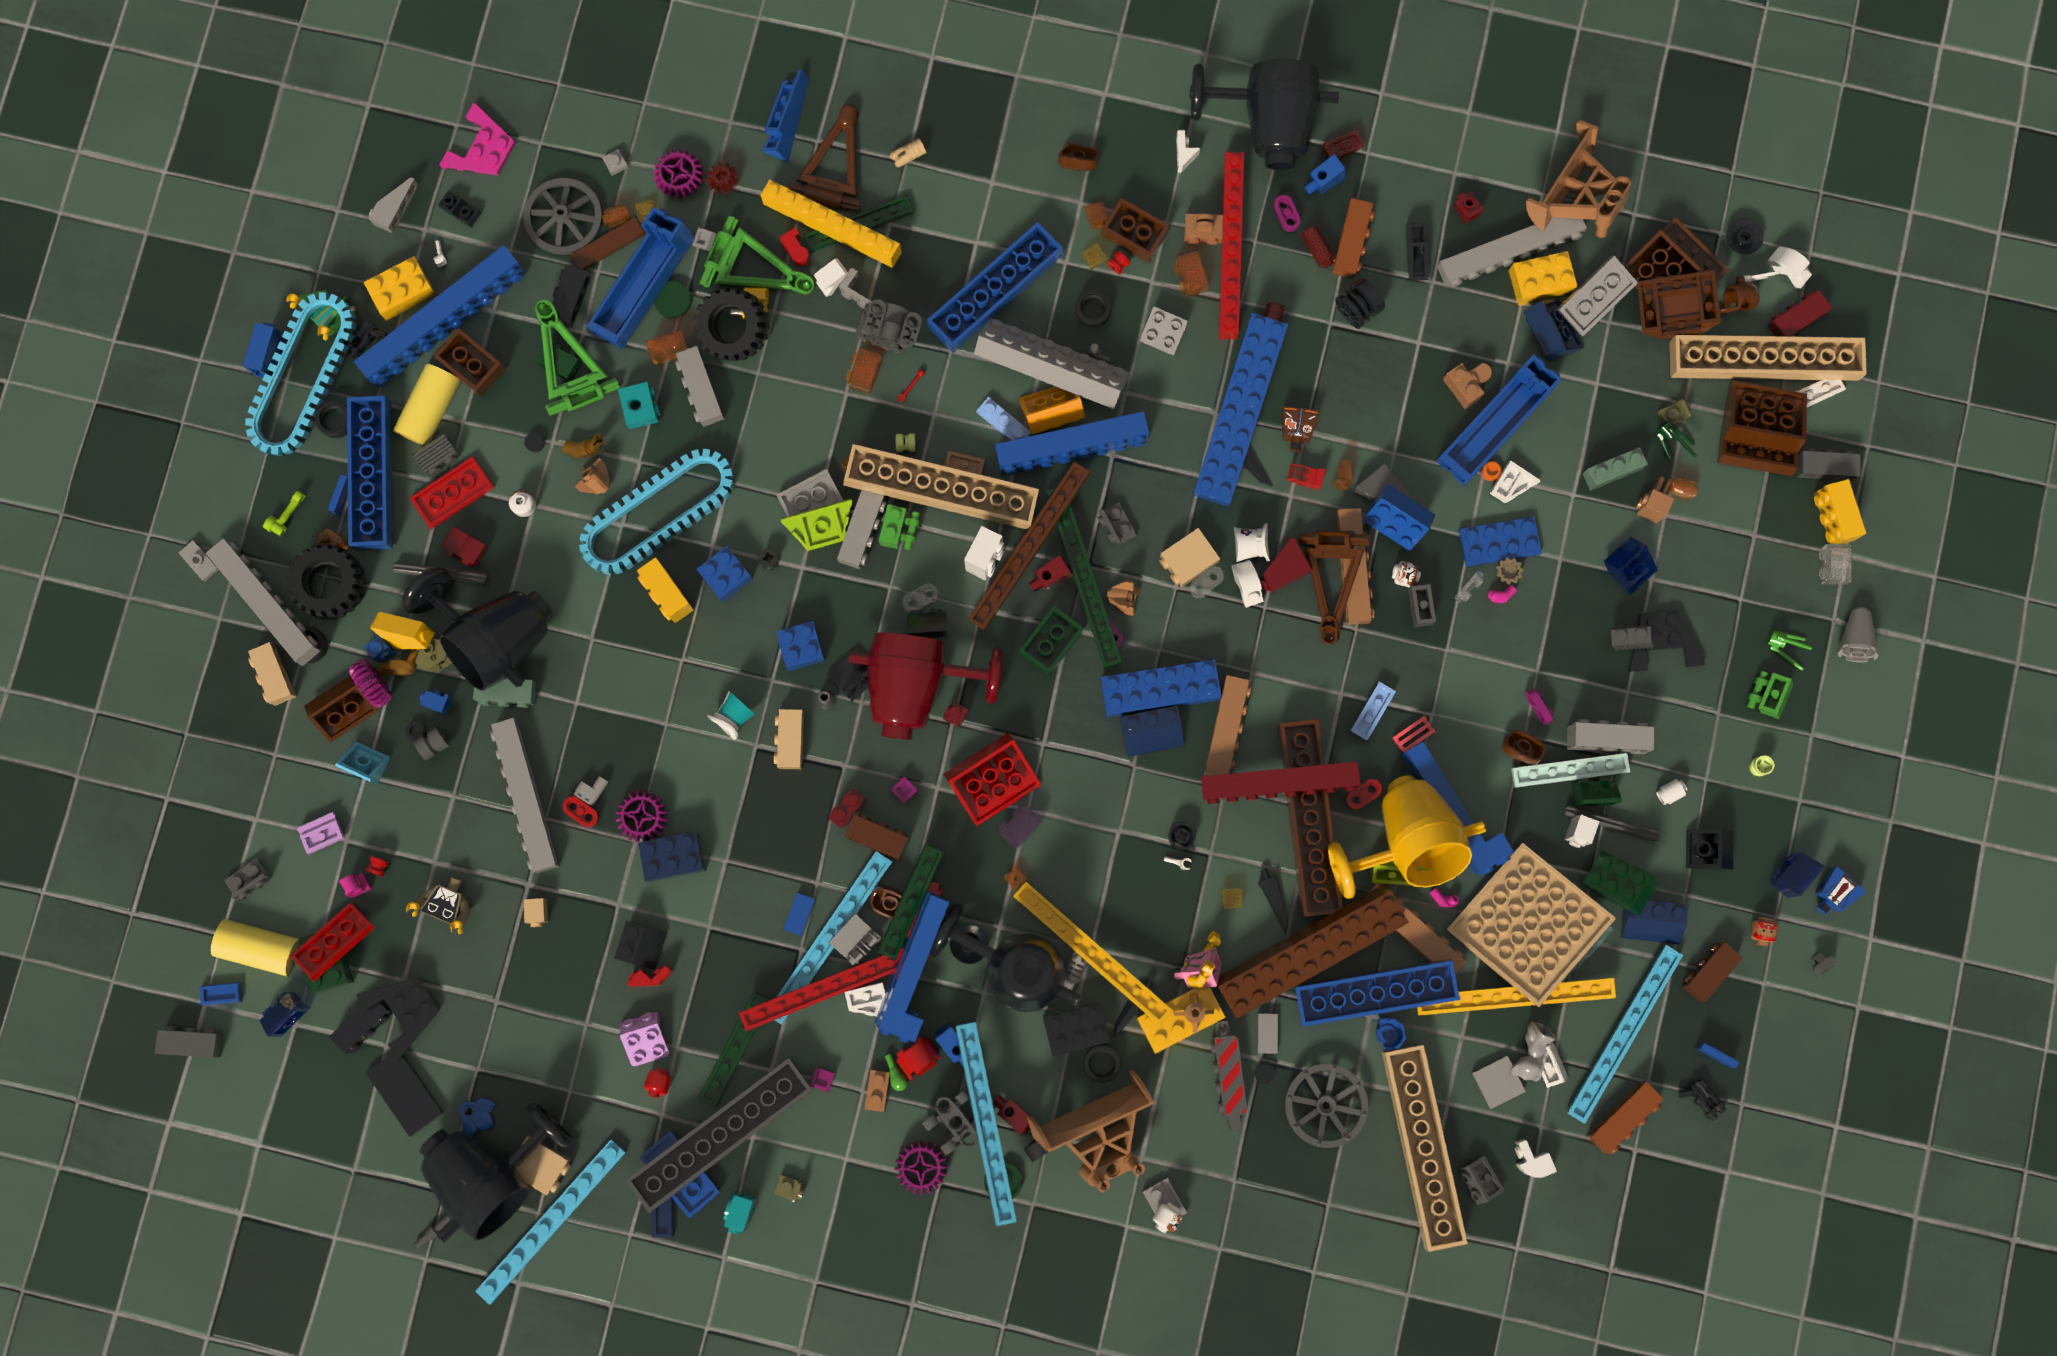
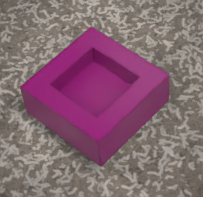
[891,777,918,804]
[810,1067,835,1092]

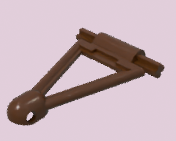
[787,103,861,211]
[1298,530,1372,645]

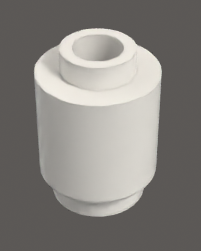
[1656,779,1687,805]

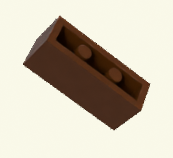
[1682,942,1743,1002]

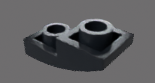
[438,190,482,228]

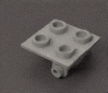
[1139,306,1188,356]
[829,914,882,966]

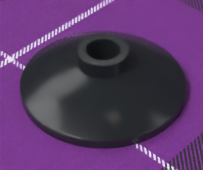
[1726,218,1764,255]
[950,925,989,964]

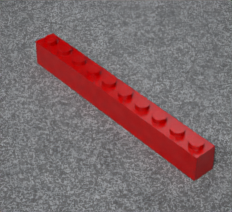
[1218,152,1244,340]

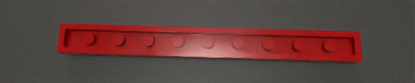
[739,947,930,1031]

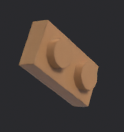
[945,451,985,475]
[864,1070,890,1112]

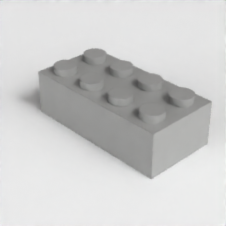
[1567,719,1654,754]

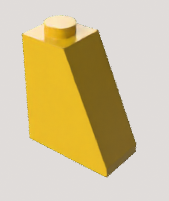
[370,612,435,649]

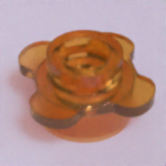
[1004,867,1027,890]

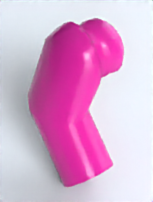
[1488,585,1517,603]
[1430,887,1459,908]

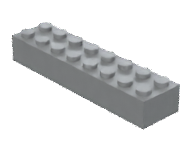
[974,318,1130,409]

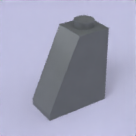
[1353,464,1414,502]

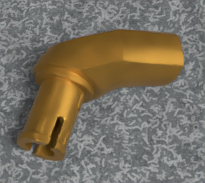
[562,433,605,459]
[378,649,419,676]

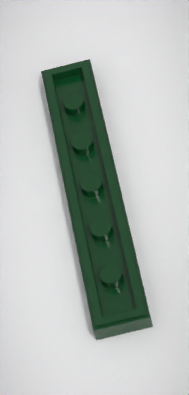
[803,195,914,253]
[877,844,943,960]
[698,992,769,1107]

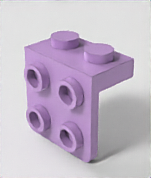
[619,1012,669,1066]

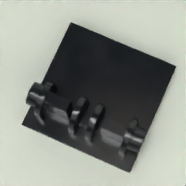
[827,648,868,702]

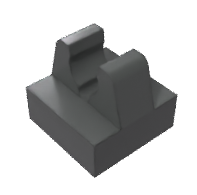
[1812,952,1837,977]

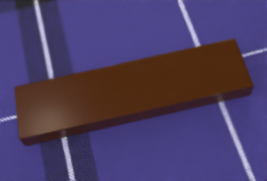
[571,217,645,270]

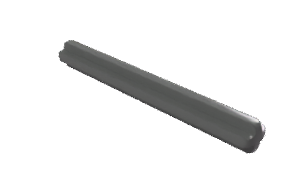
[393,562,488,584]
[1564,805,1660,841]

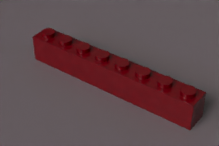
[1201,762,1360,804]

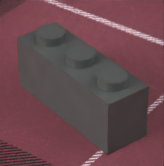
[1797,449,1860,481]
[155,1026,223,1058]

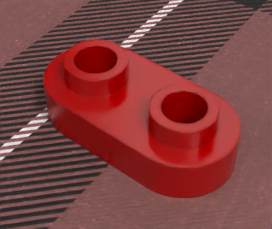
[1346,779,1382,810]
[563,797,599,827]

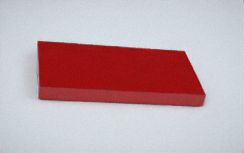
[410,456,495,530]
[290,902,375,982]

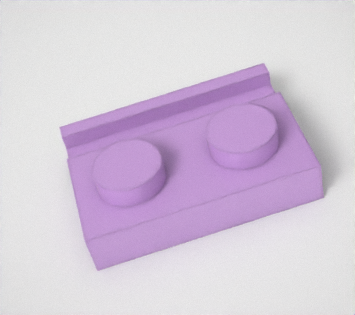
[297,812,345,854]

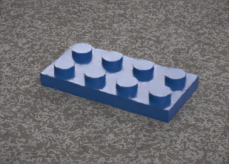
[1459,517,1542,567]
[640,1131,721,1219]

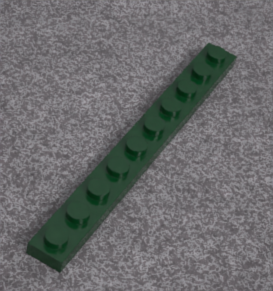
[1046,487,1122,669]

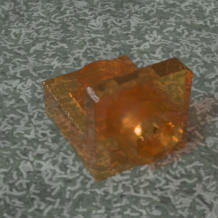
[1084,202,1108,230]
[1332,459,1353,490]
[316,528,349,550]

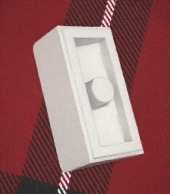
[1539,1042,1568,1088]

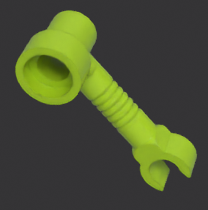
[263,490,306,537]

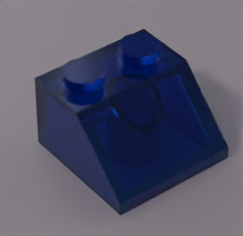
[1603,537,1658,595]
[1770,852,1825,898]
[259,992,310,1037]

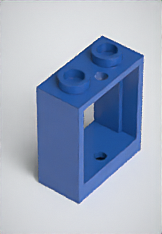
[243,322,286,378]

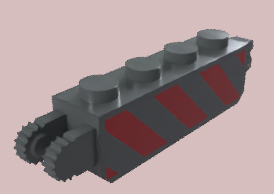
[1210,1021,1247,1132]

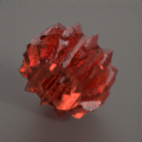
[706,162,738,195]

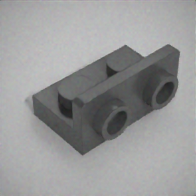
[1097,502,1137,547]
[224,858,272,900]
[1458,1155,1505,1205]

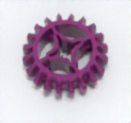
[653,148,704,199]
[349,658,392,708]
[615,790,668,843]
[894,1140,948,1195]

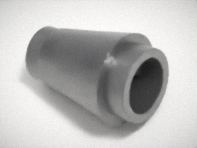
[817,691,836,710]

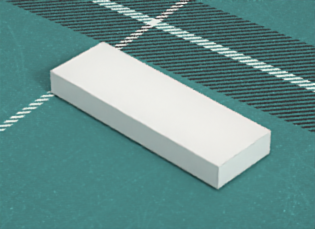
[1796,380,1846,407]

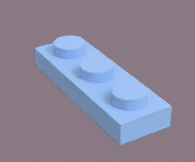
[976,397,1031,441]
[1350,682,1396,741]

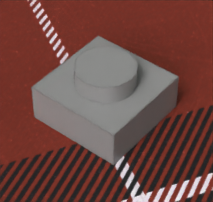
[602,149,628,176]
[692,228,716,251]

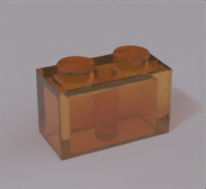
[1173,251,1209,298]
[645,330,689,365]
[846,348,882,394]

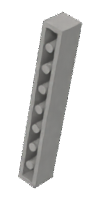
[1437,218,1587,287]
[206,538,320,666]
[490,718,559,873]

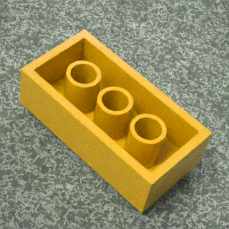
[1137,987,1225,1054]

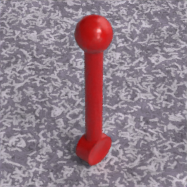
[898,369,925,402]

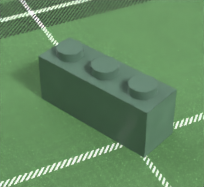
[1583,447,1648,491]
[473,679,537,708]

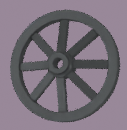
[523,178,603,255]
[1285,1064,1368,1148]

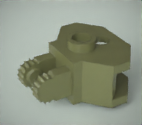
[415,627,452,672]

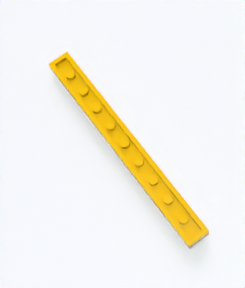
[1013,882,1173,1026]
[1417,978,1616,1015]

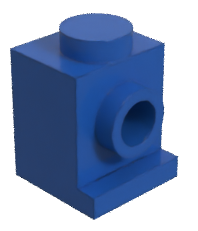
[364,636,397,663]
[420,689,453,715]

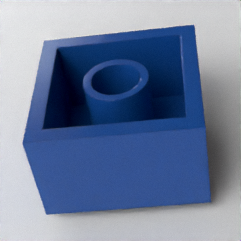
[697,546,753,602]
[776,621,825,671]

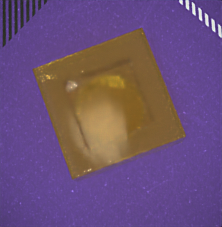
[634,200,655,224]
[1081,244,1107,270]
[1221,888,1243,909]

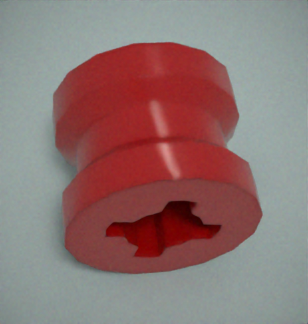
[1107,251,1130,275]
[365,856,389,877]

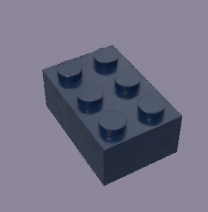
[638,831,706,882]

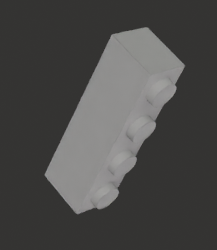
[675,346,724,427]
[837,490,887,569]

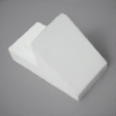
[1176,130,1200,173]
[814,258,848,297]

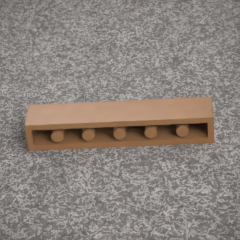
[1336,508,1374,625]
[1201,675,1251,789]
[1366,883,1466,974]

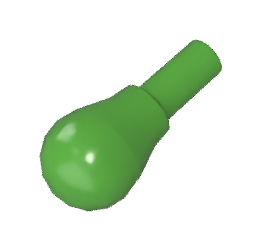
[885,1053,908,1091]

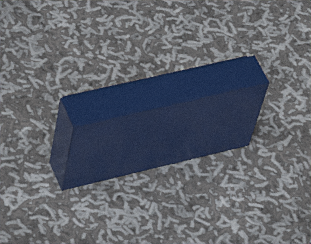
[652,1197,673,1238]

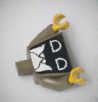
[406,877,470,934]

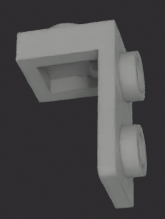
[839,268,872,309]

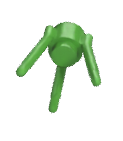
[1767,630,1812,670]

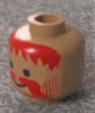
[1750,917,1778,946]

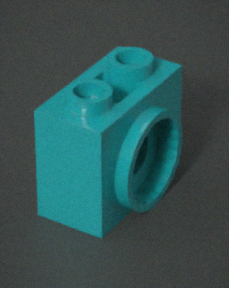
[618,382,660,429]
[724,1192,757,1234]

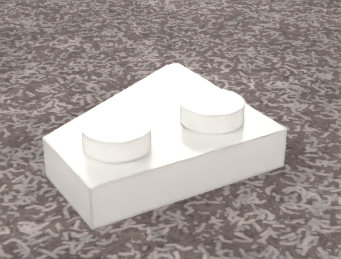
[1490,461,1541,503]
[845,982,886,1016]

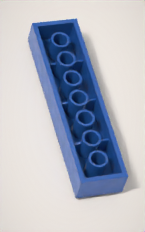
[927,222,1063,353]
[347,395,393,551]
[995,411,1149,476]
[1295,959,1460,1027]

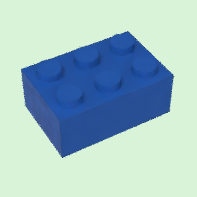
[1362,484,1435,551]

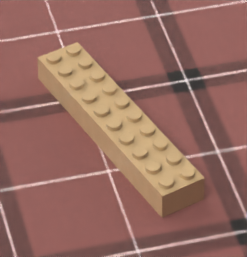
[1670,335,1867,381]
[843,444,1039,530]
[1382,1045,1468,1252]

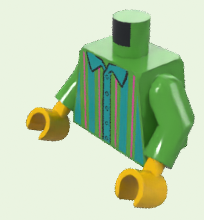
[286,290,348,340]

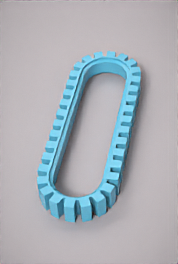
[245,292,356,456]
[579,449,734,575]

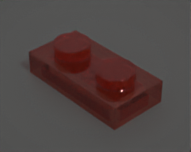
[1322,129,1364,159]

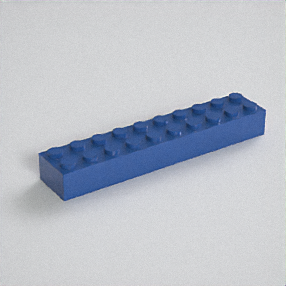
[354,245,526,389]
[1193,313,1288,507]

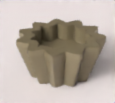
[1496,557,1524,585]

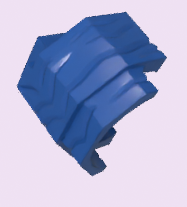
[1375,1017,1406,1052]

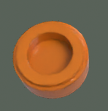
[1481,461,1502,481]

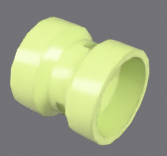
[896,433,916,453]
[1749,755,1775,776]

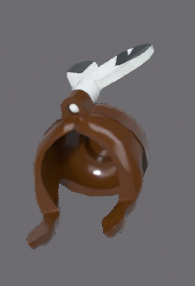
[1720,271,1780,314]

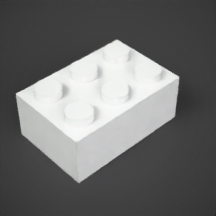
[964,526,1005,581]

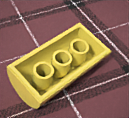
[392,364,461,446]
[211,919,300,977]

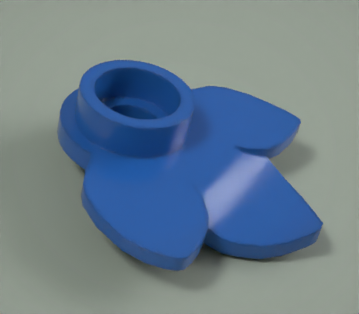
[458,1098,496,1136]

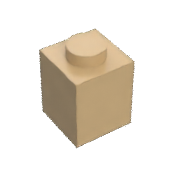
[524,898,548,927]

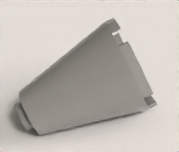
[1838,607,1879,662]

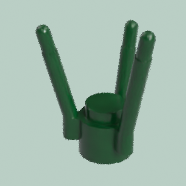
[1656,420,1697,460]

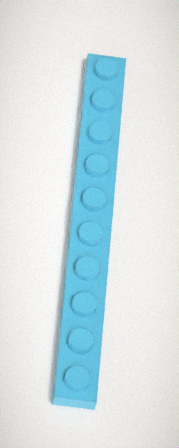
[775,851,892,1025]
[1566,945,1683,1124]
[956,1022,1017,1226]
[475,1139,626,1305]

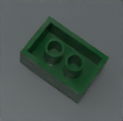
[1019,605,1084,677]
[1583,850,1659,915]

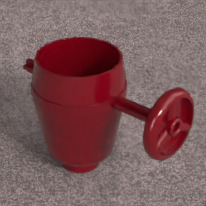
[848,632,1003,740]

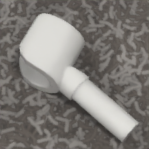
[433,241,447,267]
[1164,856,1192,870]

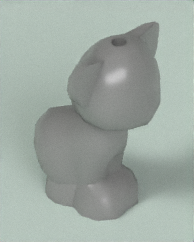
[1511,1022,1556,1082]

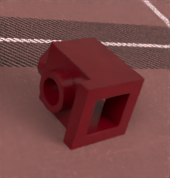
[1453,192,1484,224]
[943,702,969,729]

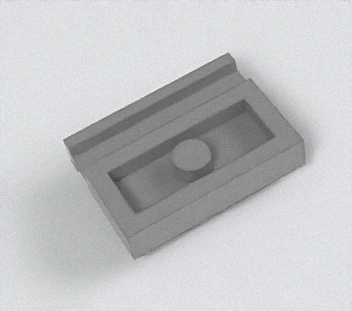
[1142,1178,1187,1215]

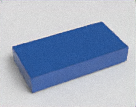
[328,475,348,516]
[783,893,816,936]
[200,982,242,1006]
[1695,1042,1739,1068]

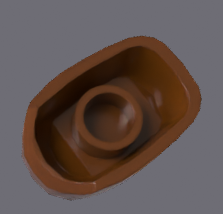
[1058,143,1099,171]
[1502,729,1546,765]
[870,885,903,919]

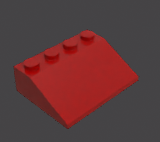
[943,733,1041,827]

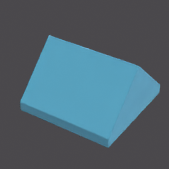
[335,741,390,784]

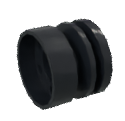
[1335,278,1385,329]

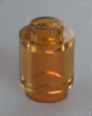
[601,204,631,228]
[1668,478,1699,501]

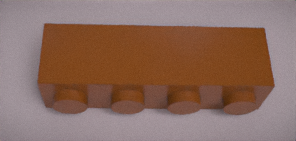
[1332,198,1375,279]
[1587,1081,1664,1154]

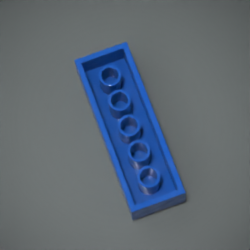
[1100,660,1221,718]

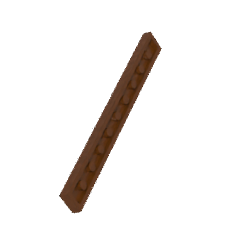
[968,462,1091,631]

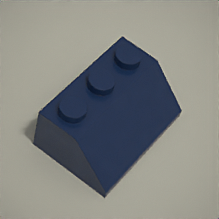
[1524,298,1584,361]
[1120,706,1184,757]
[1621,900,1688,944]

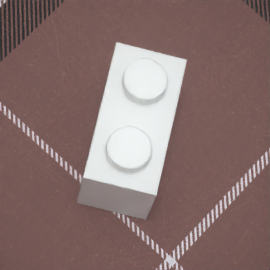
[1565,815,1599,848]

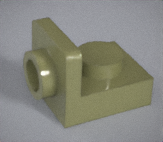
[1658,399,1691,425]
[774,1174,805,1202]

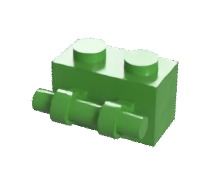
[879,504,920,550]
[1747,671,1794,719]

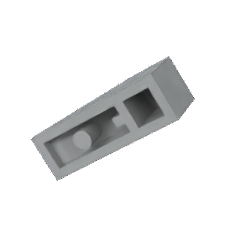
[368,177,419,234]

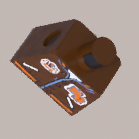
[1281,406,1319,452]

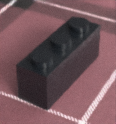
[552,264,591,328]
[329,1000,392,1054]

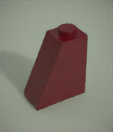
[1260,537,1312,594]

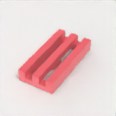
[1393,716,1436,753]

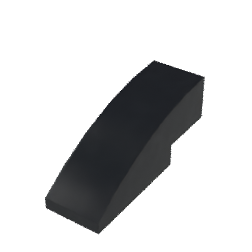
[1406,223,1428,281]

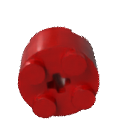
[897,1036,942,1081]

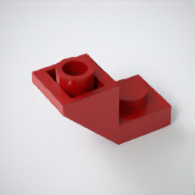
[627,966,673,987]

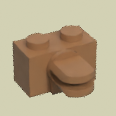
[1184,213,1223,245]
[1443,363,1492,409]
[1636,476,1674,524]

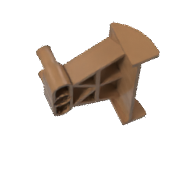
[1526,120,1631,238]
[1027,1070,1154,1192]

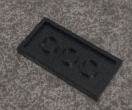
[365,1053,443,1137]

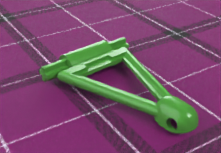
[700,216,814,295]
[535,300,620,416]

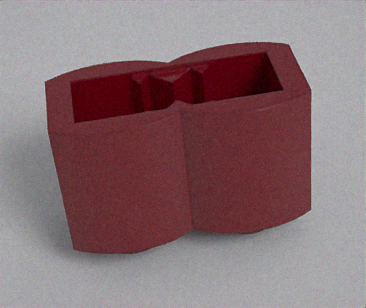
[441,527,489,567]
[829,789,866,829]

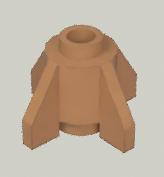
[574,458,610,494]
[1107,580,1141,616]
[1174,993,1214,1033]

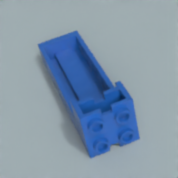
[586,207,695,350]
[1436,354,1562,486]
[1401,742,1514,875]
[874,891,949,1043]

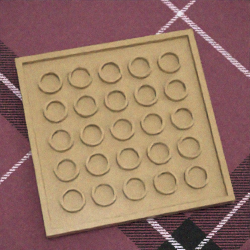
[1447,843,1616,1007]

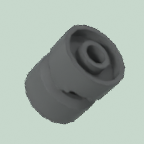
[413,725,450,761]

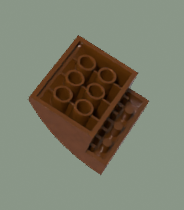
[1624,217,1729,290]
[1718,380,1807,477]

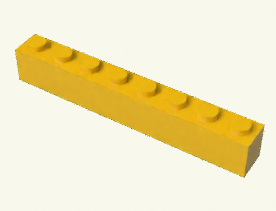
[761,180,902,268]

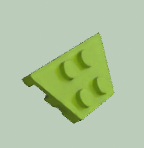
[780,499,852,551]

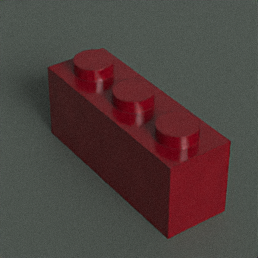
[1768,290,1832,337]

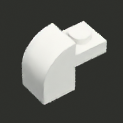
[1768,246,1812,289]
[1232,560,1264,607]
[1515,1139,1557,1178]

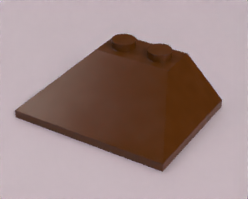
[1637,270,1721,339]

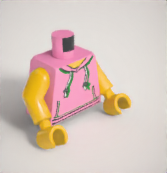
[1174,931,1222,988]

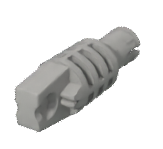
[1063,952,1087,990]

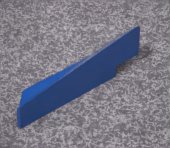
[762,70,809,162]

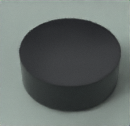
[524,433,545,453]
[406,721,427,740]
[1255,1064,1275,1084]

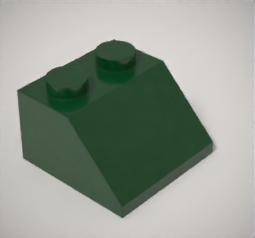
[1572,777,1622,807]

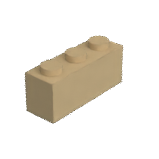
[248,642,297,706]
[774,709,804,769]

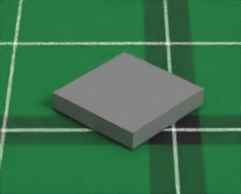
[1472,1056,1526,1109]

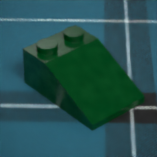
[300,934,354,994]

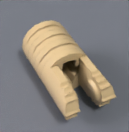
[890,138,926,168]

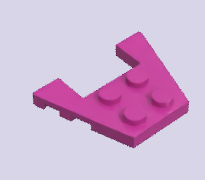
[440,103,516,175]

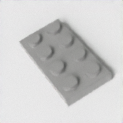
[1557,255,1638,336]

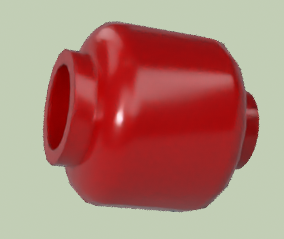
[643,1067,672,1098]

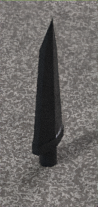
[1243,448,1273,487]
[1258,869,1288,934]
[1114,979,1154,1039]

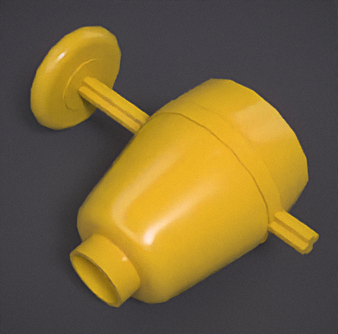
[1328,776,1486,899]

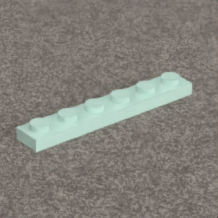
[1511,753,1630,788]

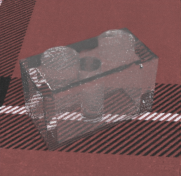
[1819,544,1851,586]

